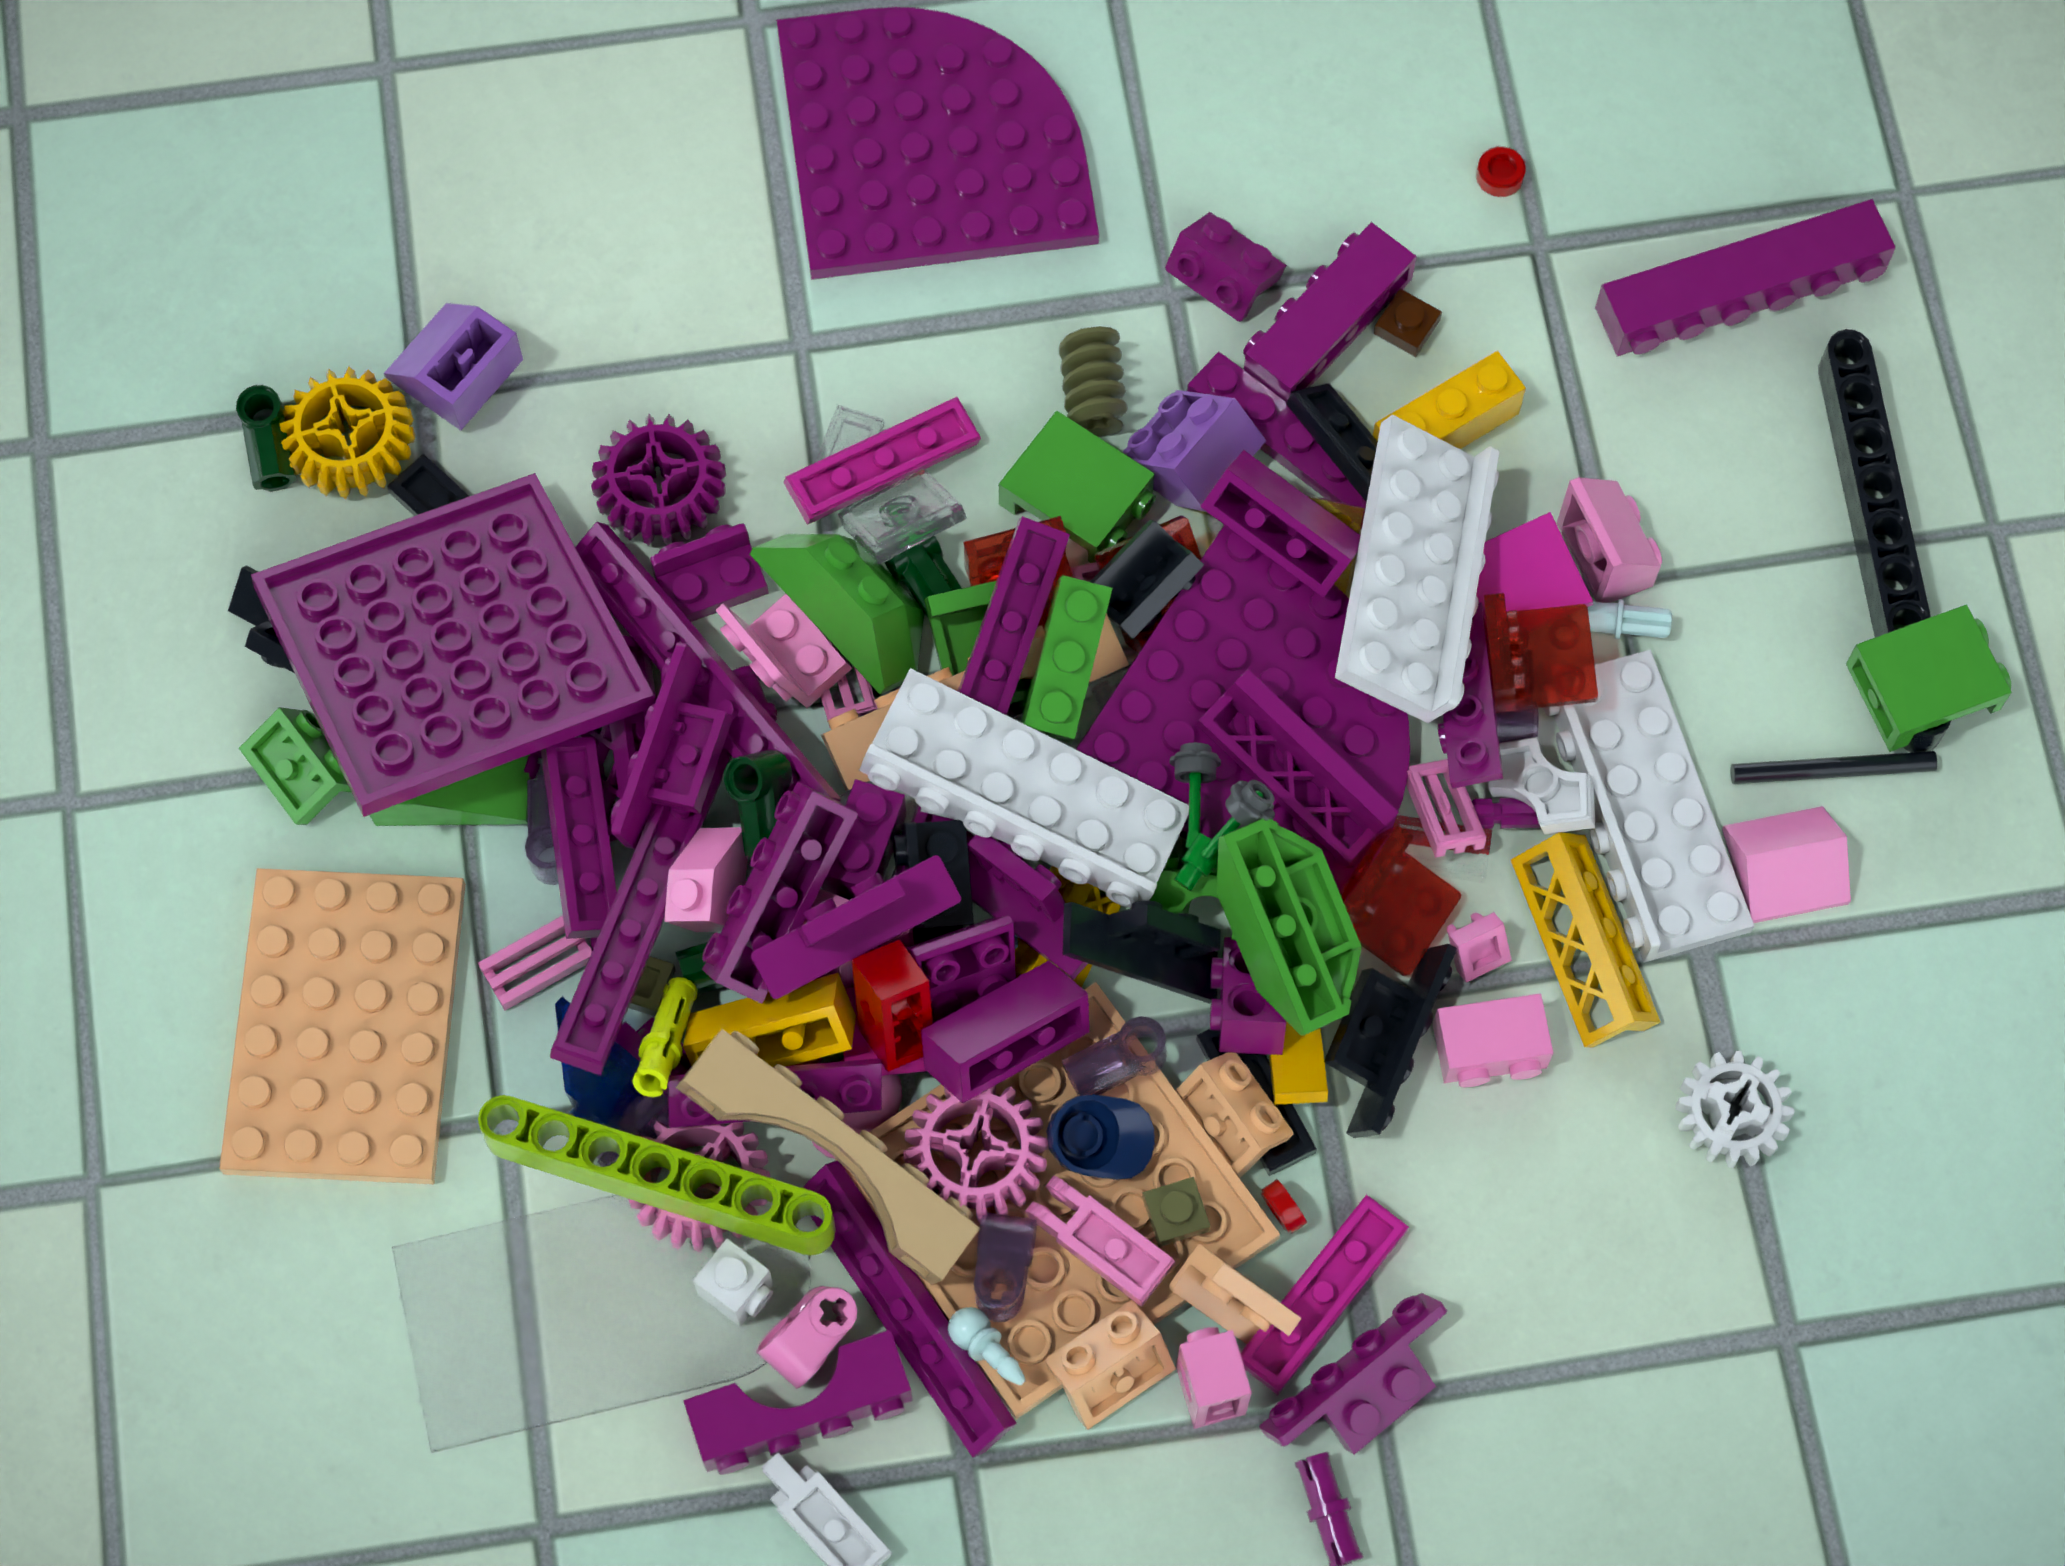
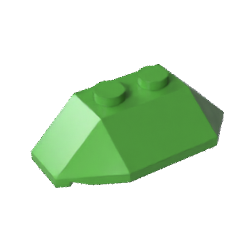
[749,534,924,695]
[1216,819,1362,1035]

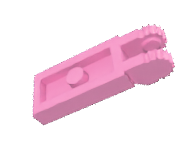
[1025,1176,1175,1307]

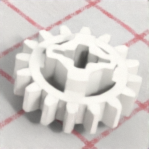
[1675,1051,1794,1168]

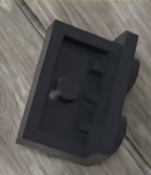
[1090,520,1204,639]

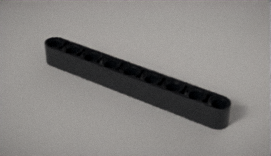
[1818,329,1951,752]

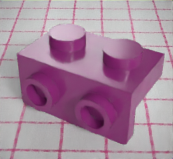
[1165,212,1287,321]

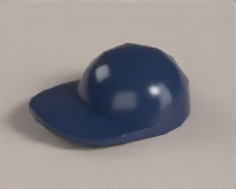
[1046,1095,1155,1180]

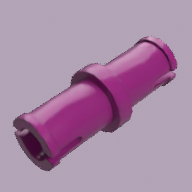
[1295,1452,1364,1566]

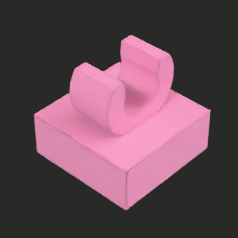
[1447,912,1512,983]

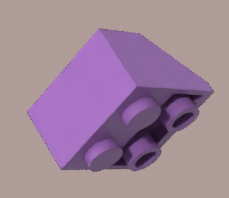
[384,303,523,431]
[1122,390,1266,512]

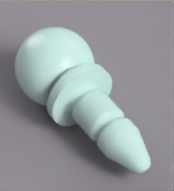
[948,1307,1025,1385]

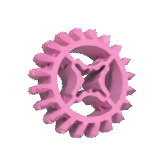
[903,1085,1048,1223]
[628,1120,771,1253]

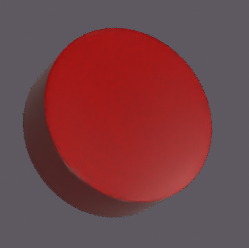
[1476,146,1526,197]
[1261,1179,1307,1234]

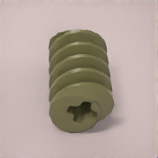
[1059,326,1128,437]

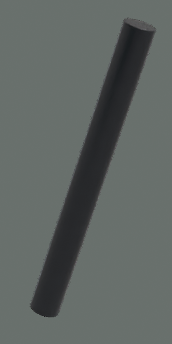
[1730,751,1937,784]

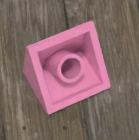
[1722,806,1851,923]

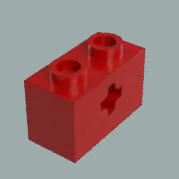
[852,939,933,1072]

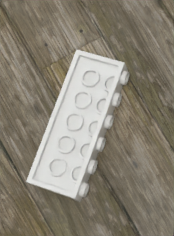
[1335,414,1499,723]
[1539,649,1754,962]
[859,668,1189,908]

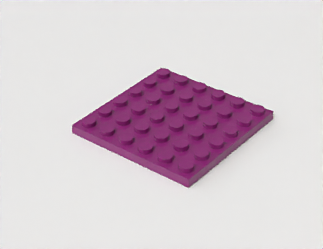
[251,473,655,817]

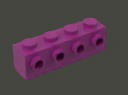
[702,781,858,1004]

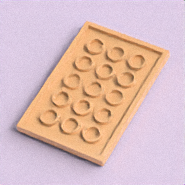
[219,868,466,1184]

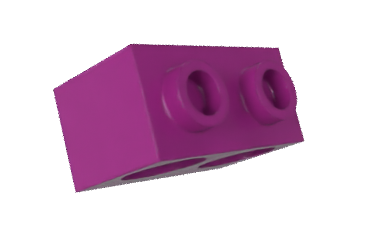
[1210,937,1286,1055]

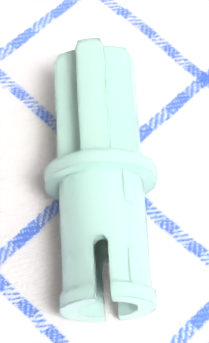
[1569,599,1672,639]

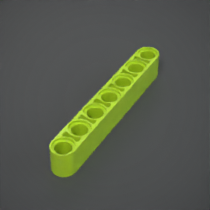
[478,1095,836,1255]

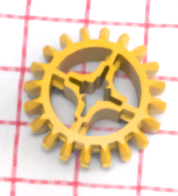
[279,366,415,500]

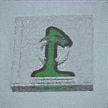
[838,469,967,564]

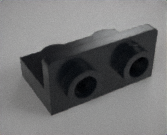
[893,820,974,929]

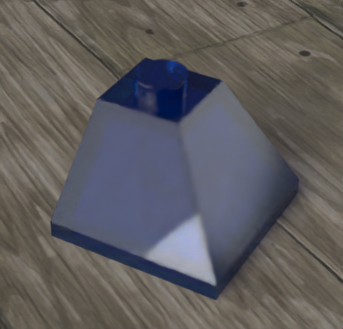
[555,997,648,1130]

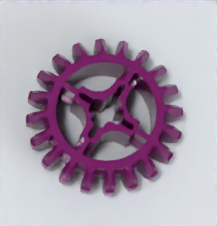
[591,414,726,546]

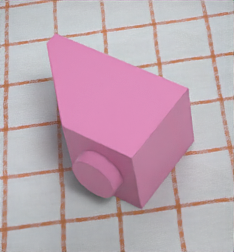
[664,827,748,932]

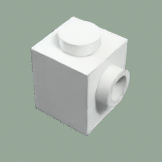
[693,1238,773,1327]

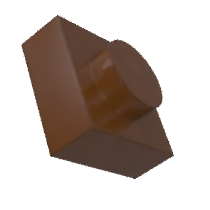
[1374,288,1442,357]

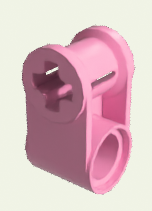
[756,1286,857,1389]

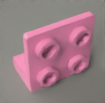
[716,594,853,708]

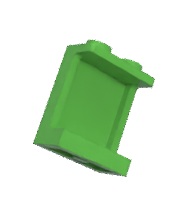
[998,410,1156,563]
[924,581,1032,713]
[1846,604,2012,752]

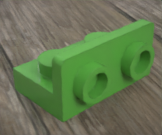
[238,707,351,825]

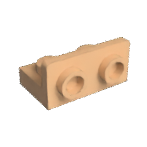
[1175,1052,1293,1178]
[1169,1244,1302,1344]
[1045,1301,1176,1430]

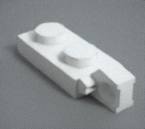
[762,1453,892,1566]

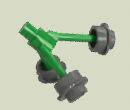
[1170,743,1275,891]

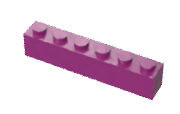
[1595,199,1896,357]

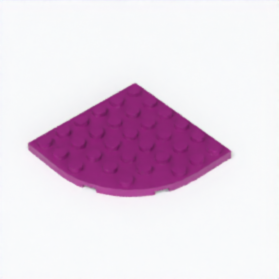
[776,7,1099,280]
[1076,524,1410,905]

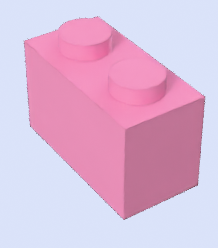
[1432,993,1554,1087]

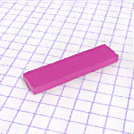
[783,397,981,525]
[1240,1194,1409,1395]

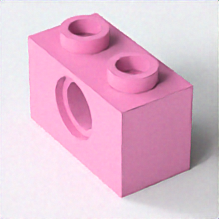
[1176,1327,1252,1429]

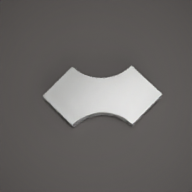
[1488,737,1595,835]

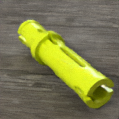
[633,977,697,1097]

